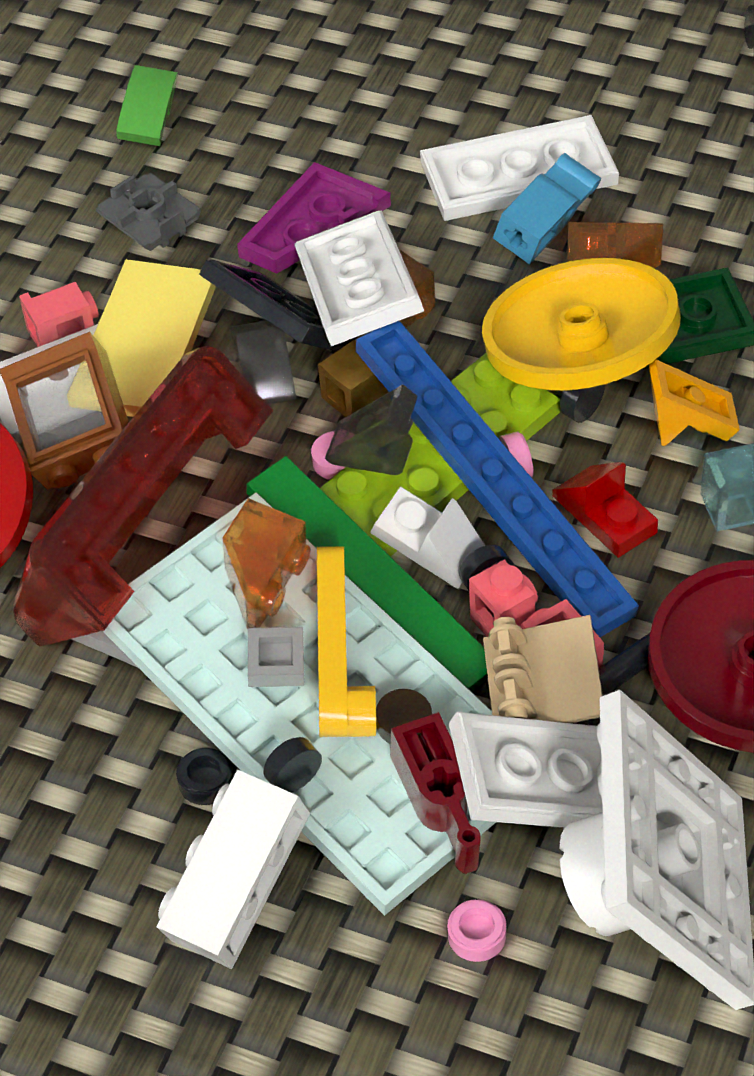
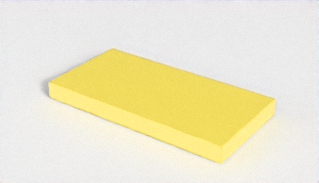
[68,259,216,422]

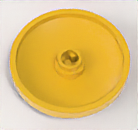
[482,258,681,390]

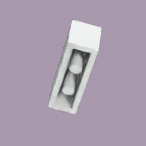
[157,770,310,969]

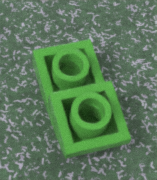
[116,65,178,146]

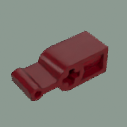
[390,712,481,874]

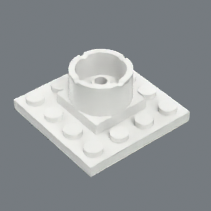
[559,690,754,1010]

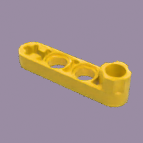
[317,546,376,737]

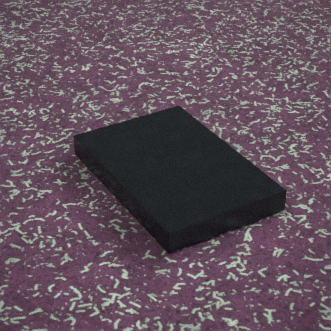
[199,259,358,351]

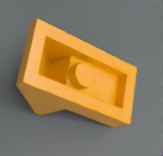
[649,359,740,446]

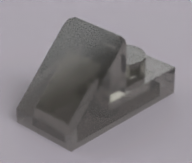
[230,320,296,408]
[325,384,418,475]

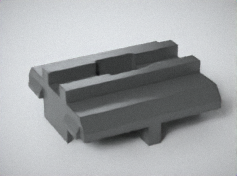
[95,173,201,251]

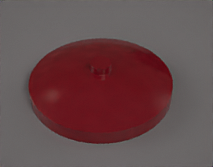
[648,560,754,753]

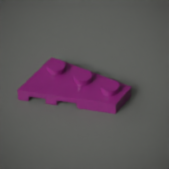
[237,162,391,274]

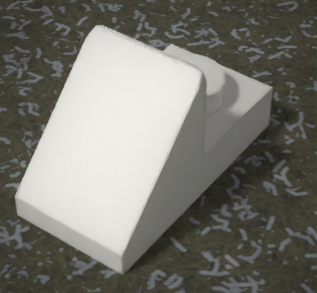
[371,487,485,589]

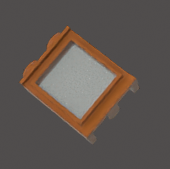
[0,331,138,489]

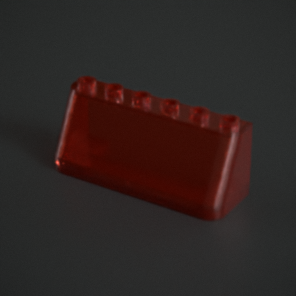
[13,346,274,647]

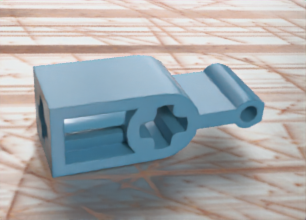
[493,153,602,264]

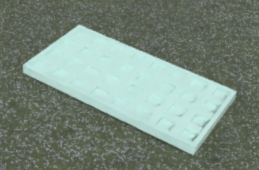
[92,493,496,916]

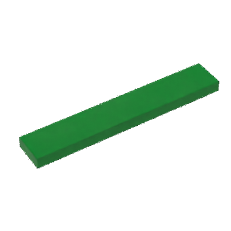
[246,456,488,692]

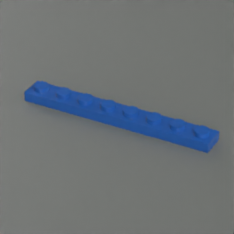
[356,321,639,637]

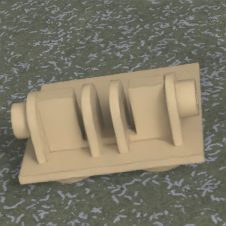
[483,615,603,723]

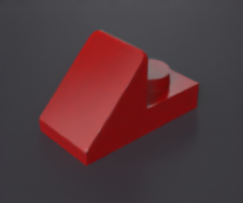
[552,462,658,558]

